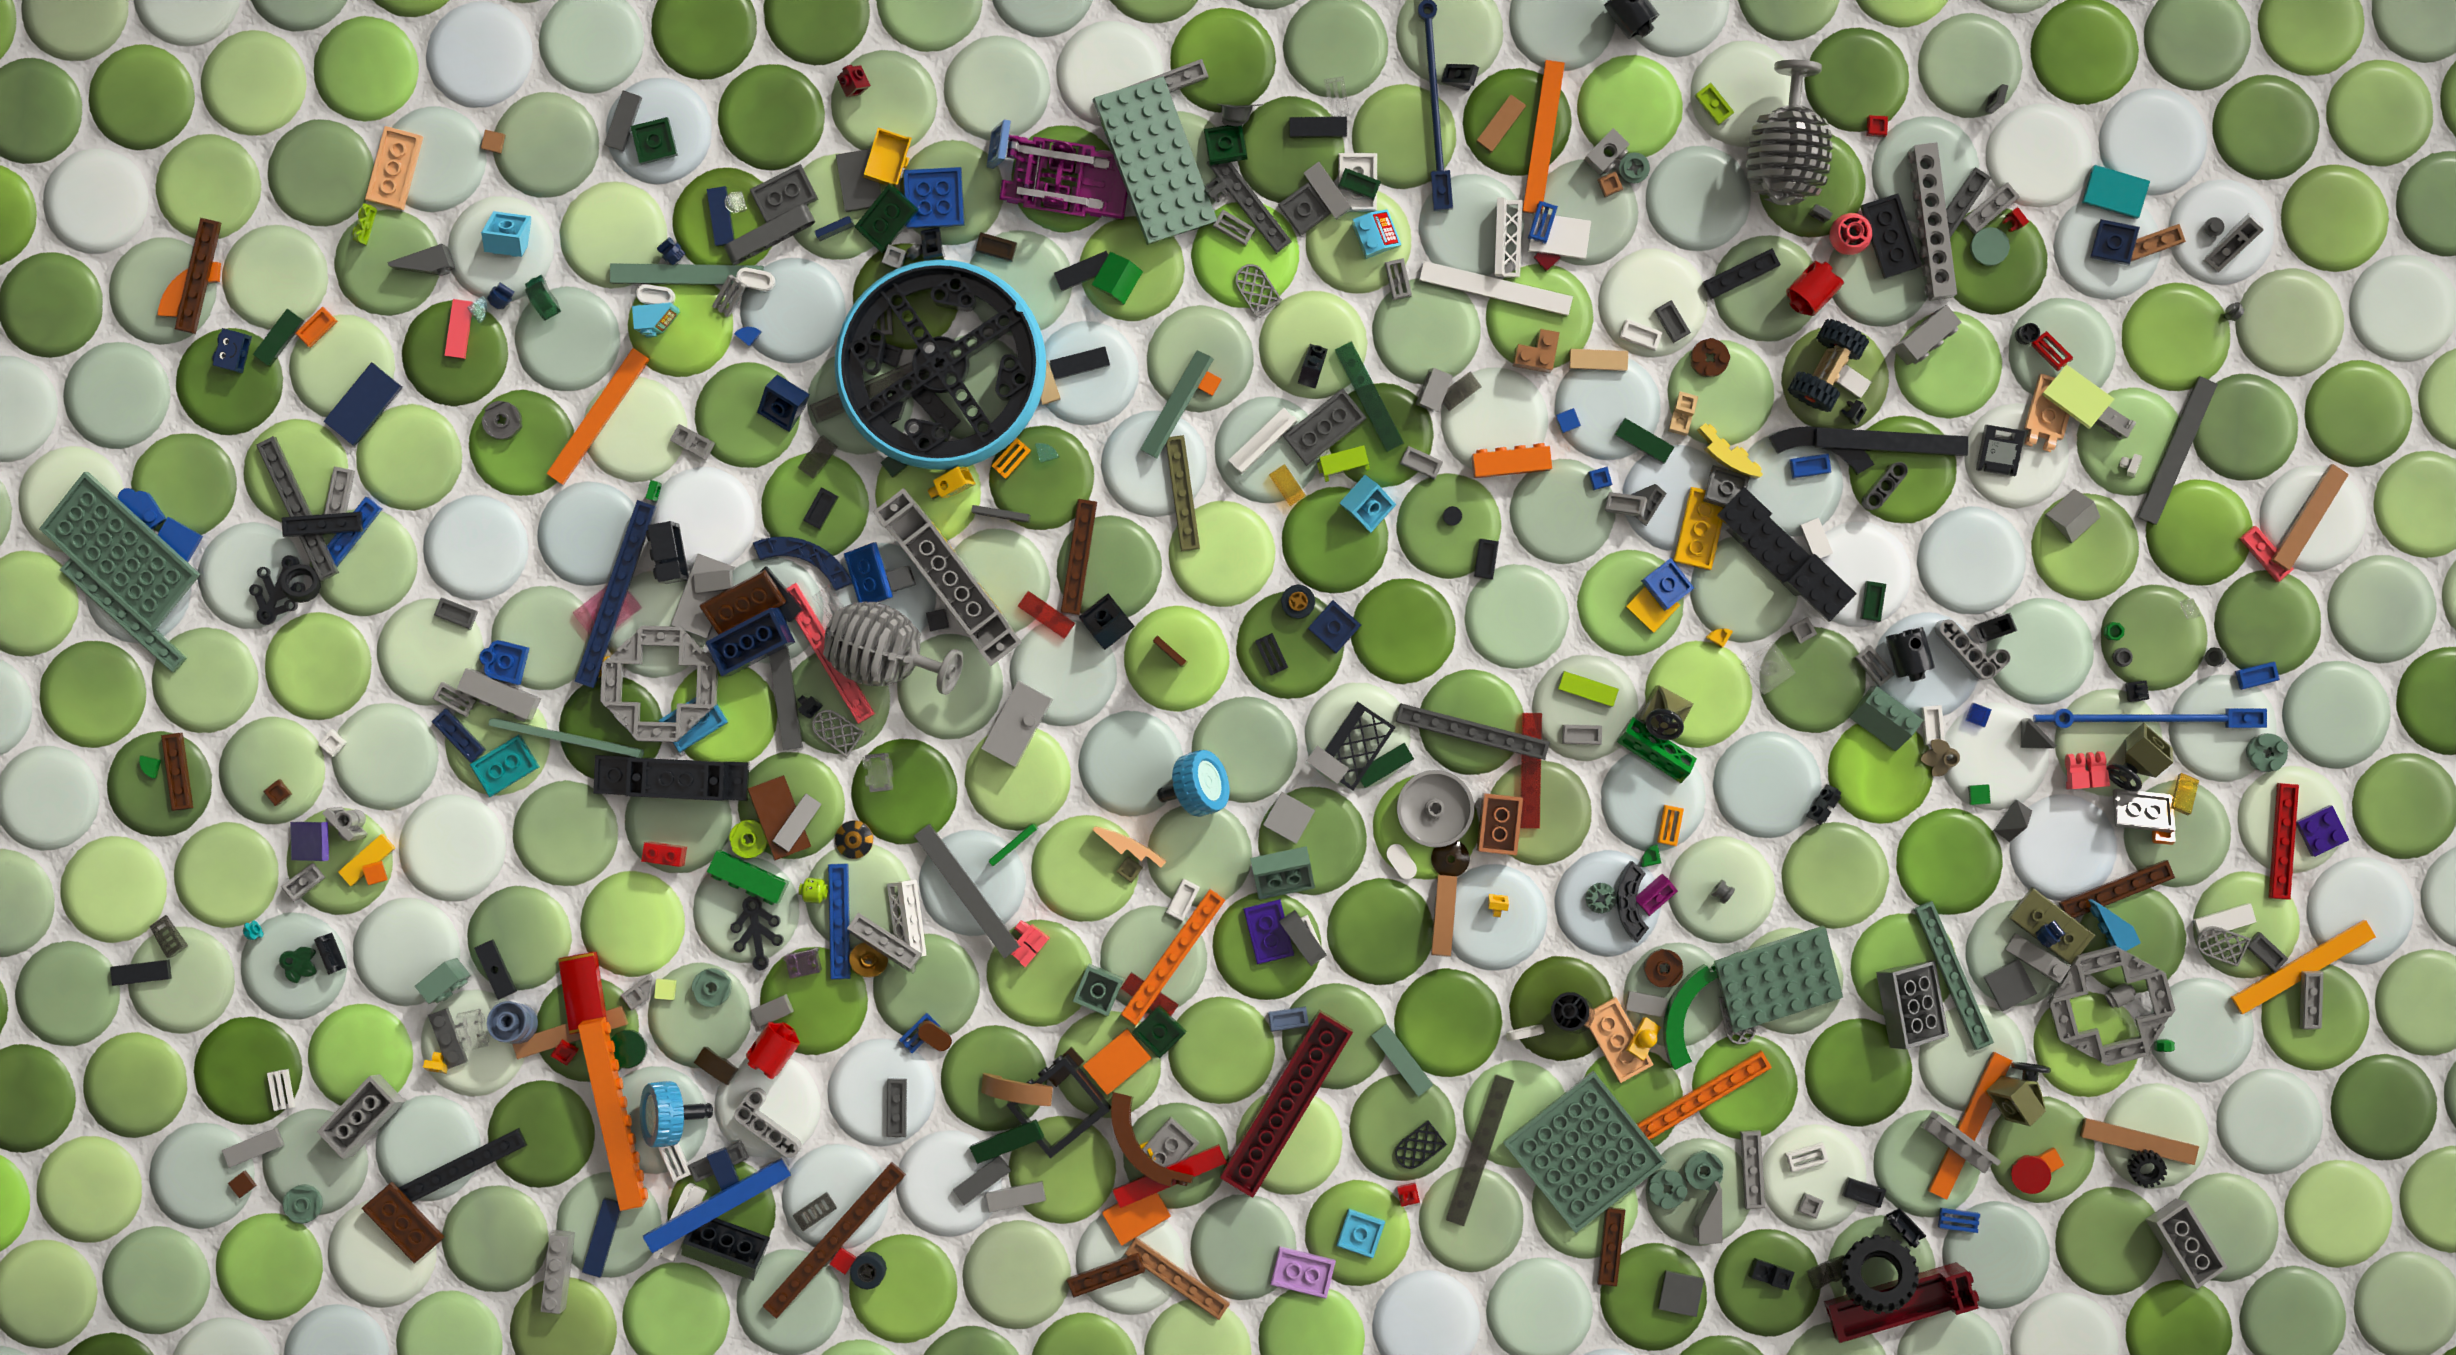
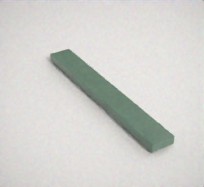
[610,263,764,285]
[60,558,187,672]
[488,718,644,757]
[1913,901,1994,1050]

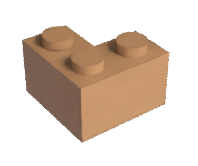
[1512,329,1560,373]

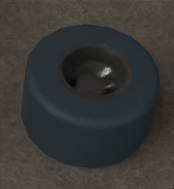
[850,1251,887,1290]

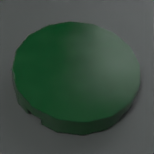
[611,1030,647,1068]

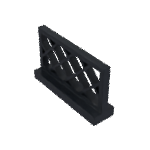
[1325,701,1396,791]

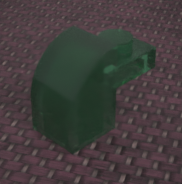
[525,275,561,321]

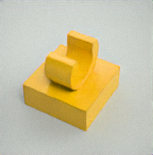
[1488,894,1509,918]
[423,1052,448,1074]

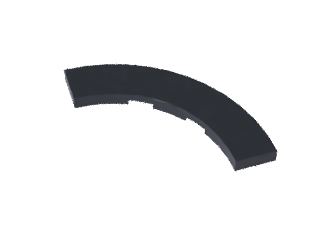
[1768,426,1875,475]

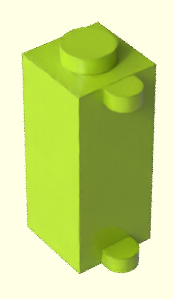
[1317,445,1370,482]

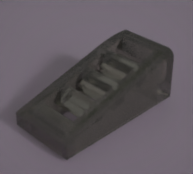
[149,915,188,958]
[793,1192,837,1231]

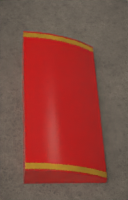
[558,952,607,1035]

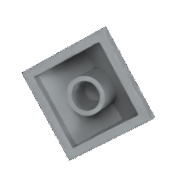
[2045,489,2100,543]

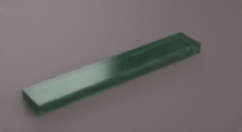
[1334,341,1404,452]

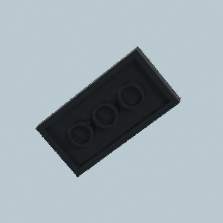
[1860,193,1922,279]

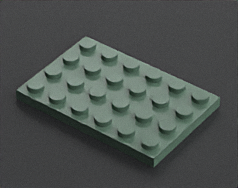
[1714,926,1843,1033]

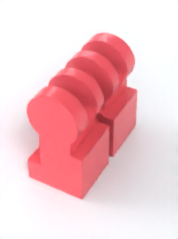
[2065,751,2110,789]

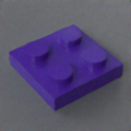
[2296,805,2349,857]

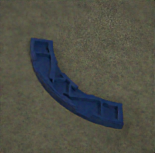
[753,537,853,591]

